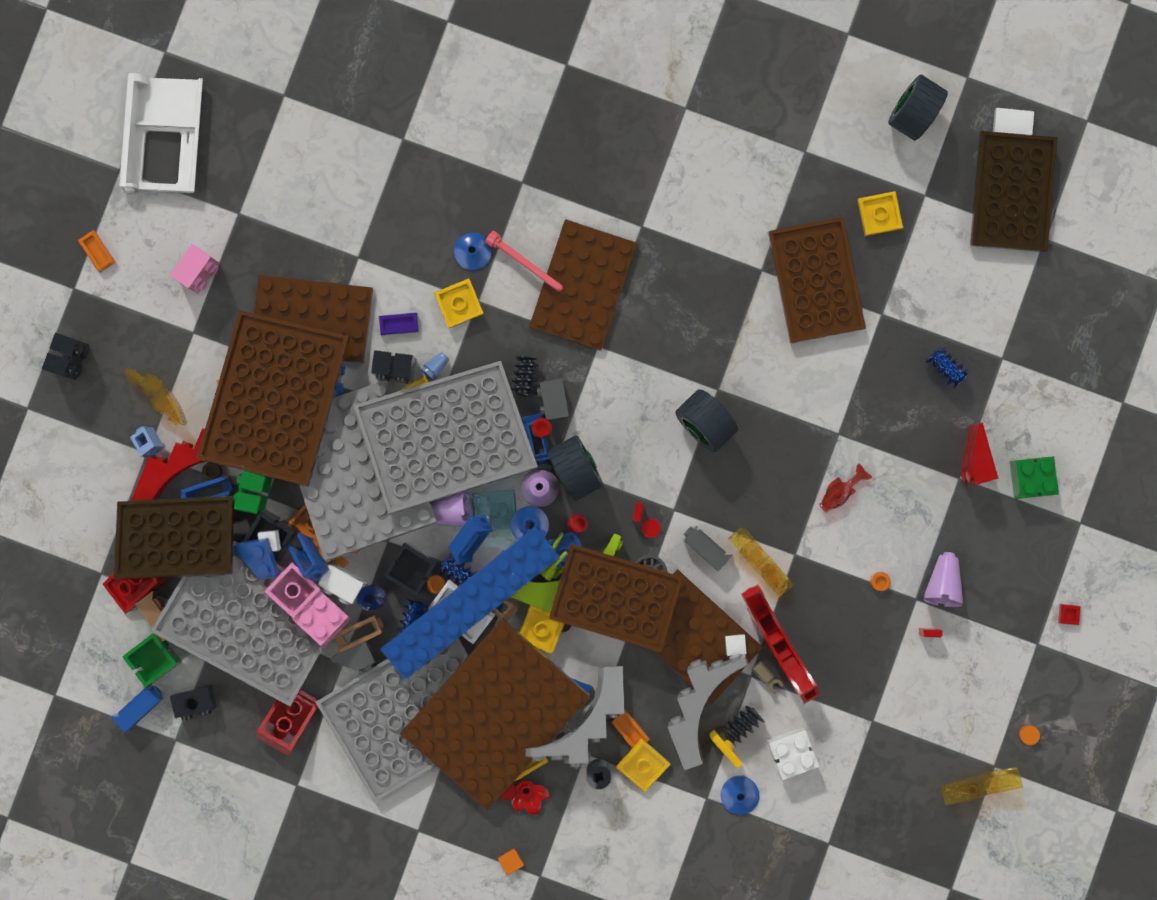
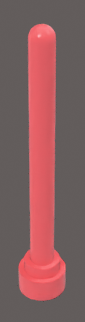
[485,231,563,292]

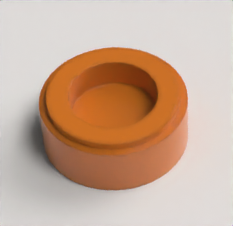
[870,572,891,591]
[427,575,446,594]
[1019,725,1040,745]

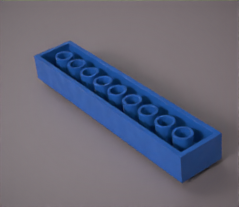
[381,526,560,680]

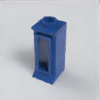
[522,413,550,466]
[180,476,235,498]
[448,516,494,564]
[287,533,329,583]
[110,685,164,733]

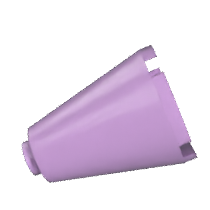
[521,469,559,507]
[430,490,475,527]
[924,552,963,607]

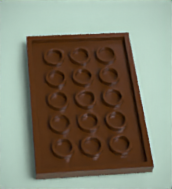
[768,217,866,344]
[529,219,637,351]
[254,275,373,364]
[549,544,683,652]
[653,569,763,704]

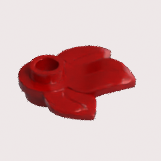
[512,780,550,815]

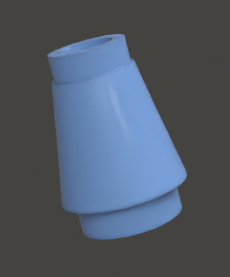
[421,352,449,380]

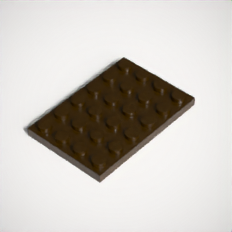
[970,131,1058,252]
[114,496,234,580]

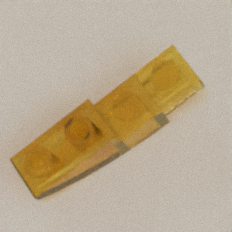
[123,367,187,426]
[728,526,794,597]
[941,767,1023,805]

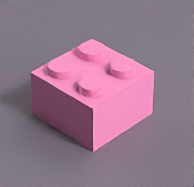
[170,244,220,294]
[264,563,321,618]
[292,591,351,649]

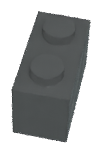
[537,379,569,421]

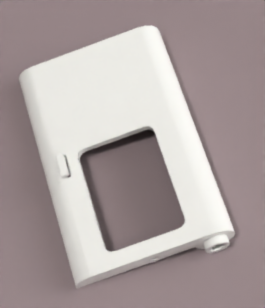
[119,73,203,193]

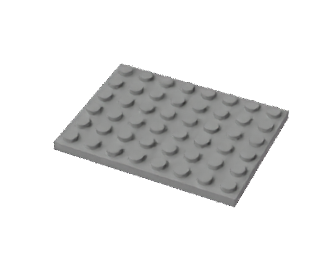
[353,361,538,515]
[299,381,437,562]
[150,540,347,706]
[316,638,469,803]

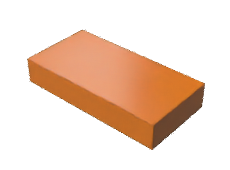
[78,230,116,273]
[610,709,650,748]

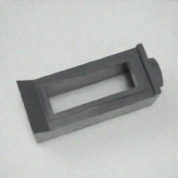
[683,526,733,571]

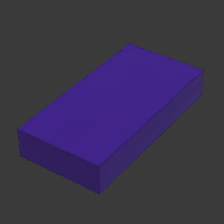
[379,312,419,336]

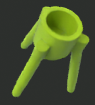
[541,532,567,581]

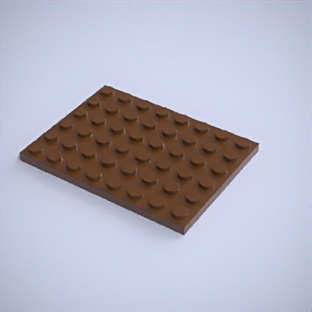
[197,310,350,487]
[400,618,590,810]

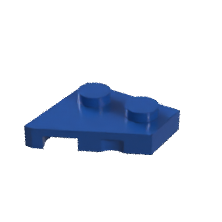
[233,538,280,580]

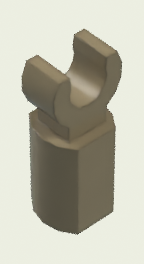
[751,661,784,694]

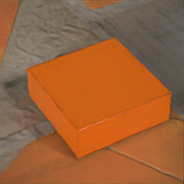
[498,848,524,876]

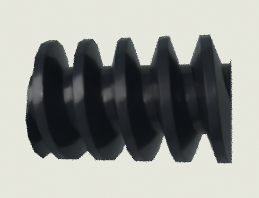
[511,355,539,397]
[722,705,765,747]
[586,759,611,789]

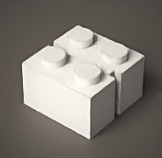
[318,563,368,605]
[766,727,819,780]

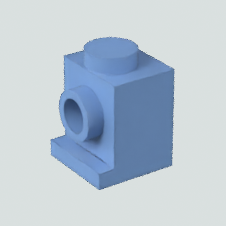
[130,426,166,457]

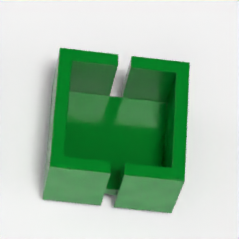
[1010,456,1059,499]
[233,471,273,514]
[122,633,182,688]

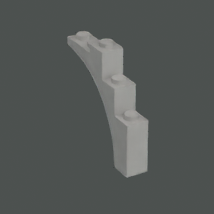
[668,653,748,770]
[526,666,624,767]

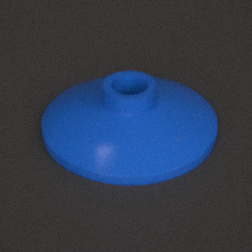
[454,233,492,270]
[511,506,549,540]
[721,776,759,815]

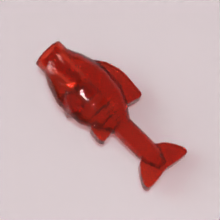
[819,463,872,513]

